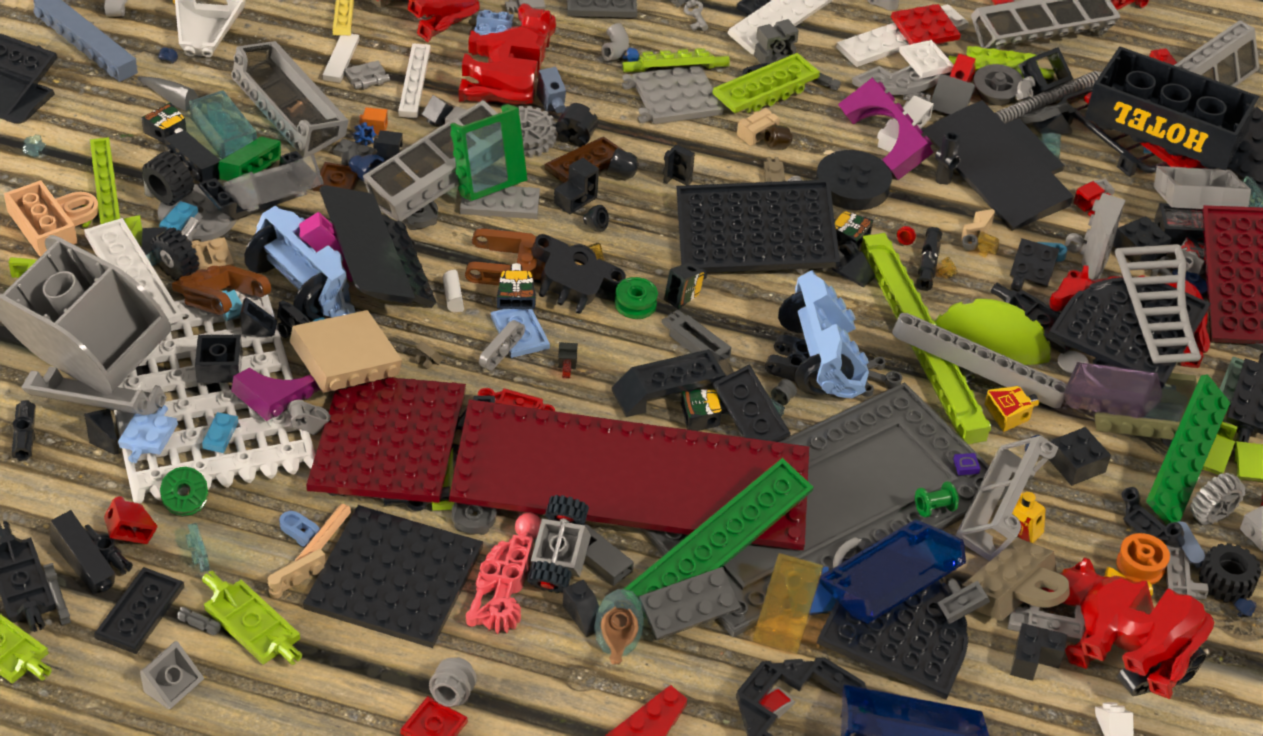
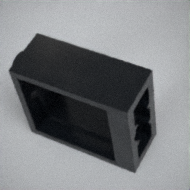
[1018,47,1074,96]

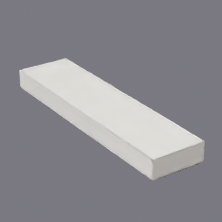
[323,34,360,83]

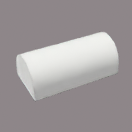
[443,270,464,312]

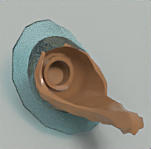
[594,589,644,665]

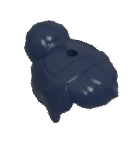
[348,155,385,182]

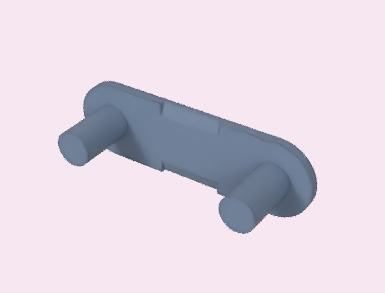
[1177,521,1205,568]

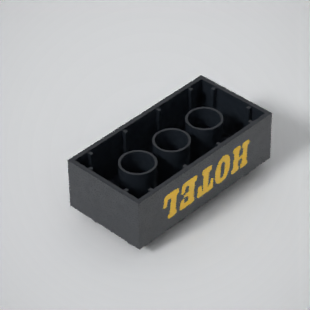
[1085,46,1260,170]

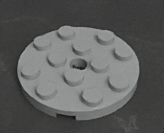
[158,184,237,242]

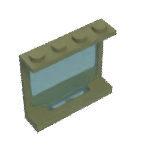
[1095,367,1197,440]

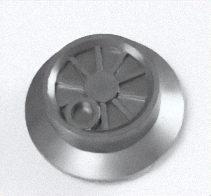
[974,64,1023,105]

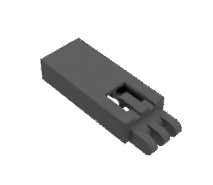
[662,310,732,359]
[584,524,634,586]

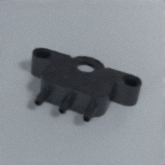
[531,234,626,314]

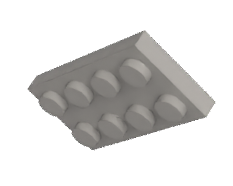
[460,183,540,219]

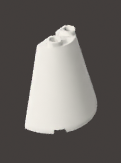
[175,0,246,57]

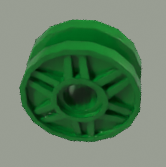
[615,277,658,319]
[160,466,208,517]

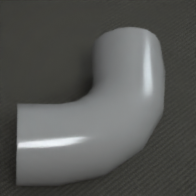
[601,23,629,61]

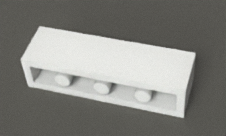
[877,96,933,152]

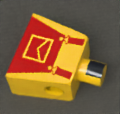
[984,386,1039,432]
[1012,492,1046,543]

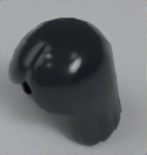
[606,148,639,179]

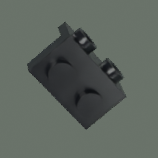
[662,144,695,185]

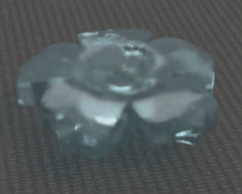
[23,134,45,157]

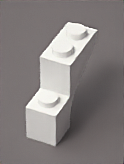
[1095,702,1133,736]

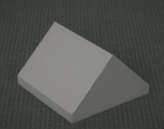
[140,641,205,709]

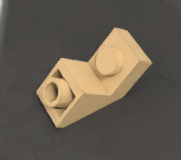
[961,209,995,243]

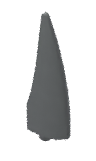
[138,76,201,111]

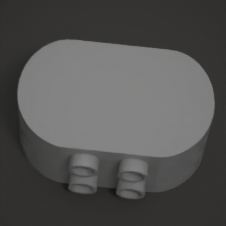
[0,235,171,395]

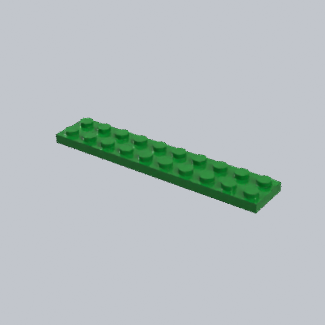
[621,458,814,618]

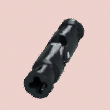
[916,227,943,291]

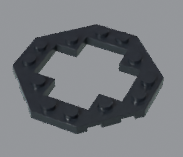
[736,657,883,736]

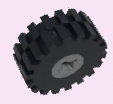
[150,227,200,281]

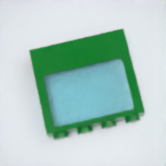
[450,104,528,201]

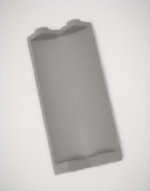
[21,367,167,415]

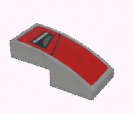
[760,686,795,719]

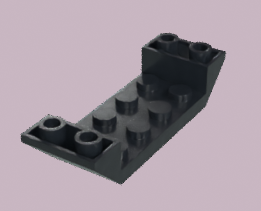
[198,151,318,219]
[611,349,734,417]

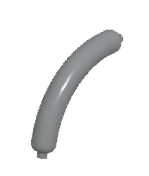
[833,537,861,578]

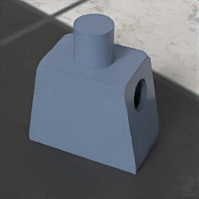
[536,67,566,113]

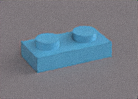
[159,201,198,231]
[202,412,238,453]

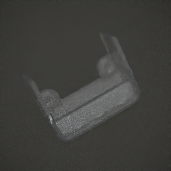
[223,154,324,212]

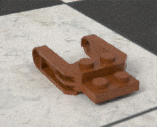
[465,229,546,285]
[172,265,271,315]

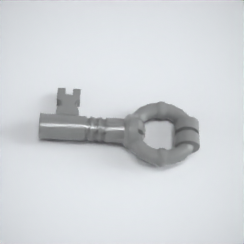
[684,0,708,31]

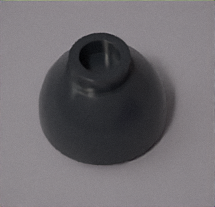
[583,205,609,232]

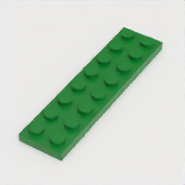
[1146,374,1230,526]

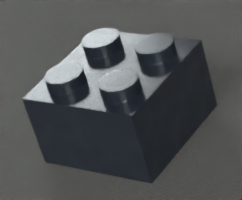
[1113,216,1172,262]
[195,334,243,383]
[1049,427,1111,486]

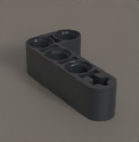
[1117,647,1207,696]

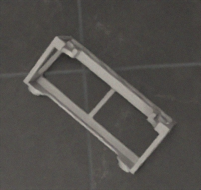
[954,435,1059,562]

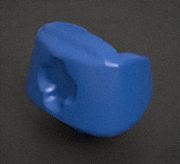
[623,48,639,62]

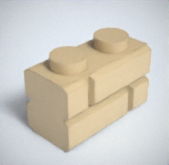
[737,108,780,146]

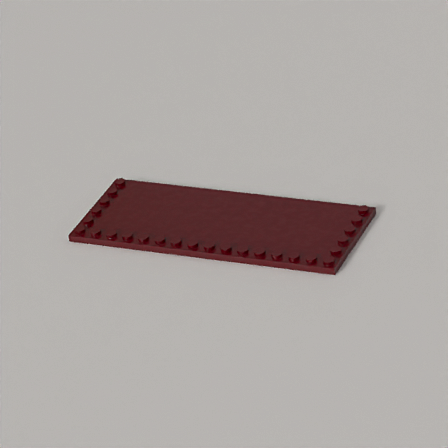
[449,399,809,551]

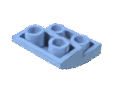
[474,10,514,35]

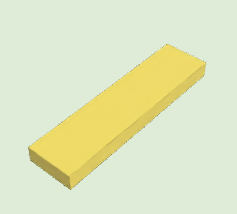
[333,0,354,36]

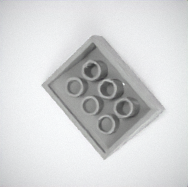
[1080,193,1125,280]

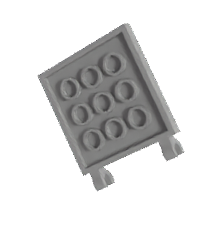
[622,65,723,124]

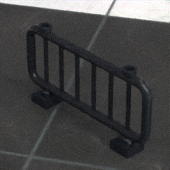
[1056,87,1171,177]

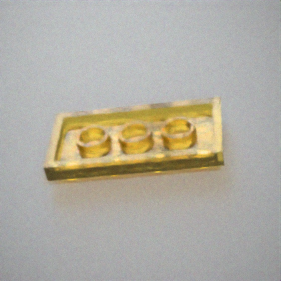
[753,553,823,654]

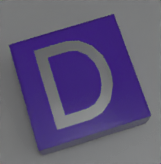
[953,453,980,475]

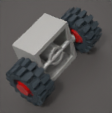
[528,495,591,593]

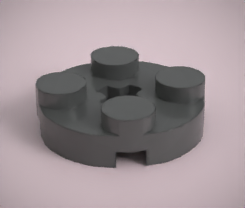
[402,201,438,230]
[452,503,496,535]

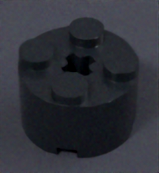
[556,103,599,147]

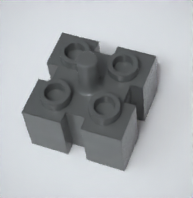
[754,19,799,64]

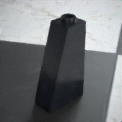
[50,510,115,594]

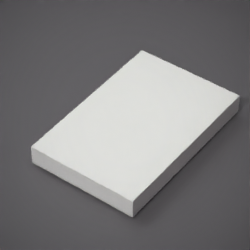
[899,40,954,78]

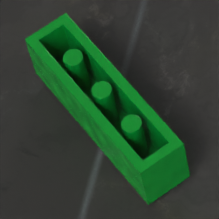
[218,137,281,184]

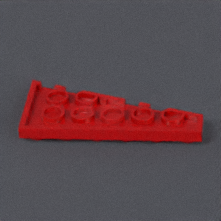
[605,685,688,736]

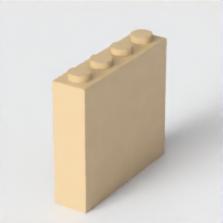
[289,310,402,393]

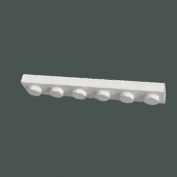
[399,43,430,118]

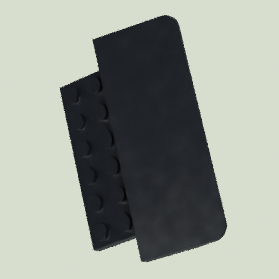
[0,33,58,124]
[319,185,437,308]

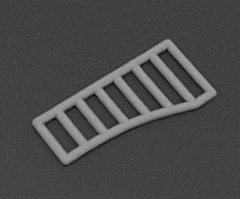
[1115,244,1201,364]

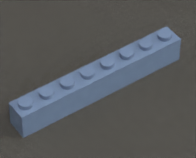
[33,0,138,82]

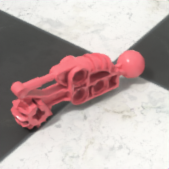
[466,512,542,634]

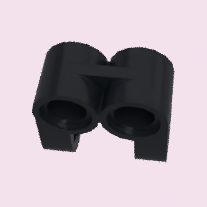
[765,334,810,382]

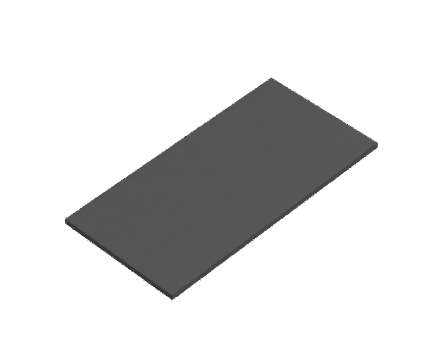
[640,382,1010,638]

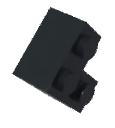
[554,158,599,214]
[1010,623,1068,681]

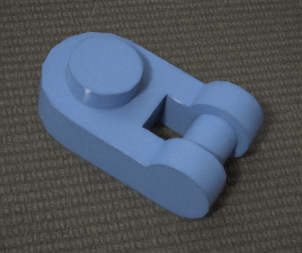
[279,511,320,547]

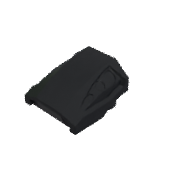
[277,300,311,338]

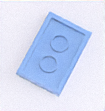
[491,309,550,358]

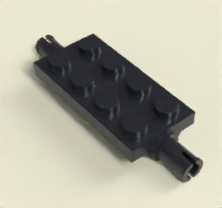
[991,282,1071,354]
[1225,353,1263,446]
[0,521,56,632]

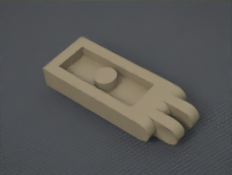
[764,157,785,182]

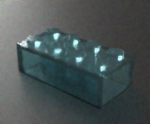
[189,90,257,159]

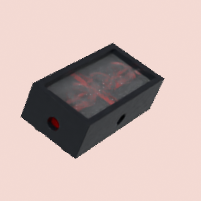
[1154,203,1204,246]

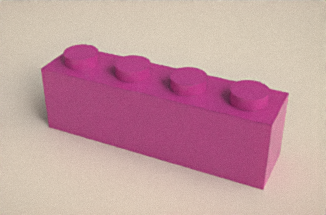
[299,212,353,282]

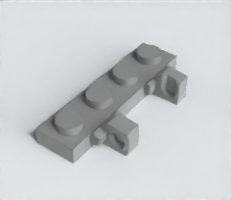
[1165,545,1208,599]
[1008,604,1086,643]

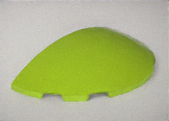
[935,299,1051,365]

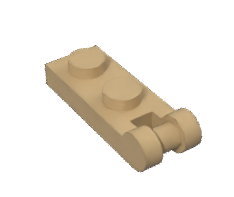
[268,549,326,599]

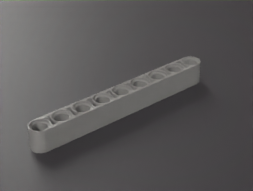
[892,313,1070,408]

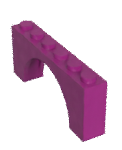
[838,77,934,180]
[231,367,321,421]

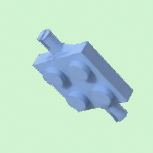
[118,405,178,463]

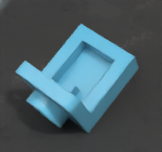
[220,290,242,322]

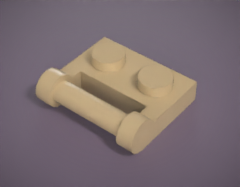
[191,237,234,270]

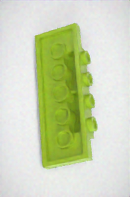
[713,53,820,113]

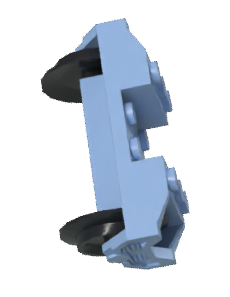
[244,206,355,321]
[778,270,869,399]

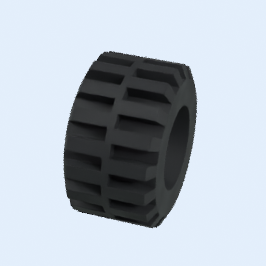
[142,151,194,206]
[1199,543,1261,604]

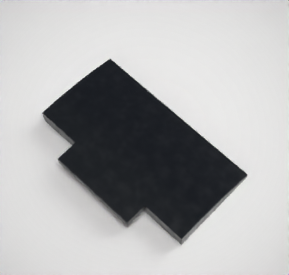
[922,100,1074,231]

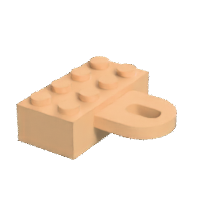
[4,180,99,257]

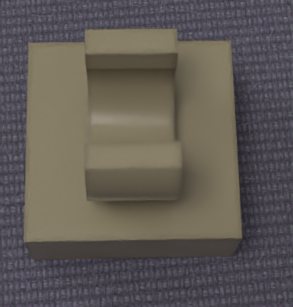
[415,341,443,369]

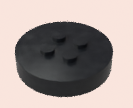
[816,150,892,210]

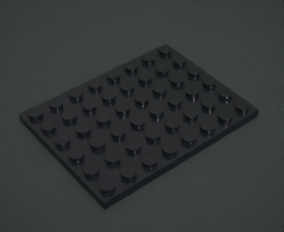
[676,179,840,273]

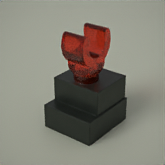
[558,342,578,379]

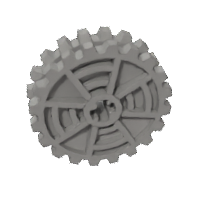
[496,106,556,158]

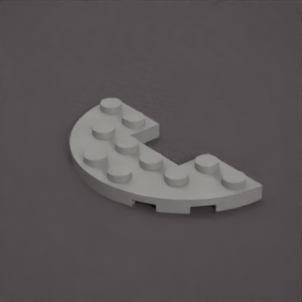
[852,49,945,95]

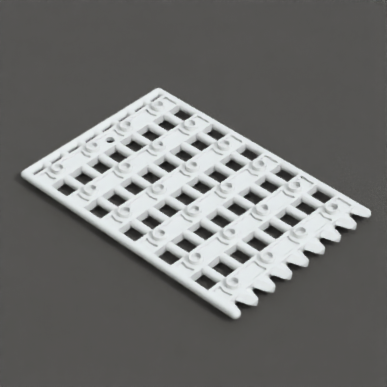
[114,286,316,504]

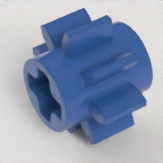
[352,122,377,146]

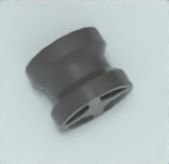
[771,379,797,406]

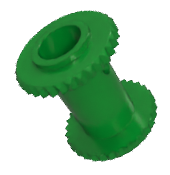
[915,481,959,518]

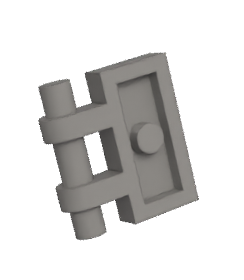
[344,61,390,90]

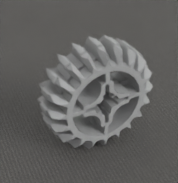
[1190,473,1246,525]

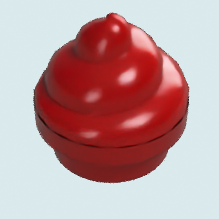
[897,226,916,245]

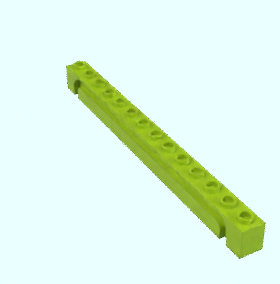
[861,233,991,444]

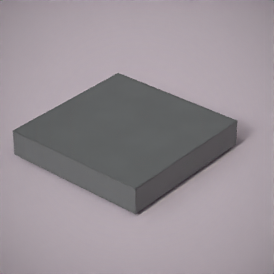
[931,74,975,115]
[1019,103,1070,124]

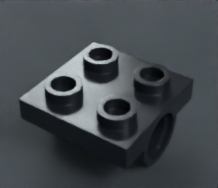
[1010,238,1059,287]

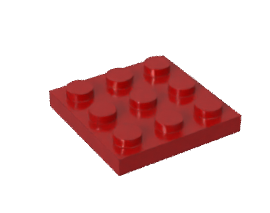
[891,4,961,44]

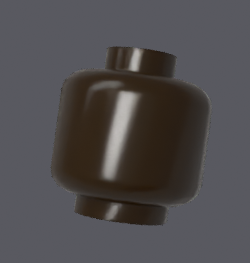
[764,125,793,150]

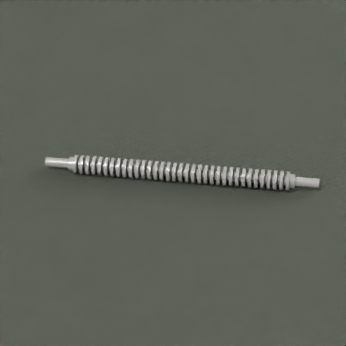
[994,71,1102,123]

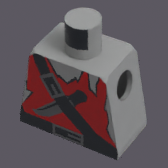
[1175,236,1206,276]

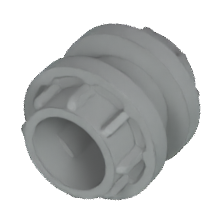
[429,657,477,707]

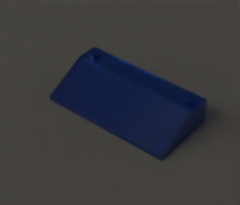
[818,519,966,624]
[841,684,989,736]

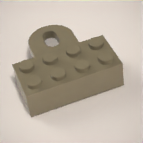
[962,538,1070,621]

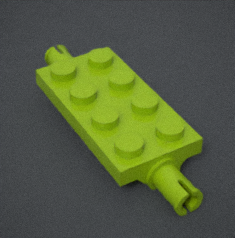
[948,46,1055,80]
[622,48,730,73]
[202,571,302,665]
[0,614,52,684]

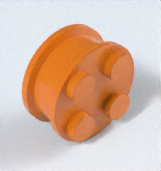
[1116,533,1170,585]

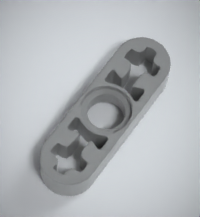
[479,320,525,370]

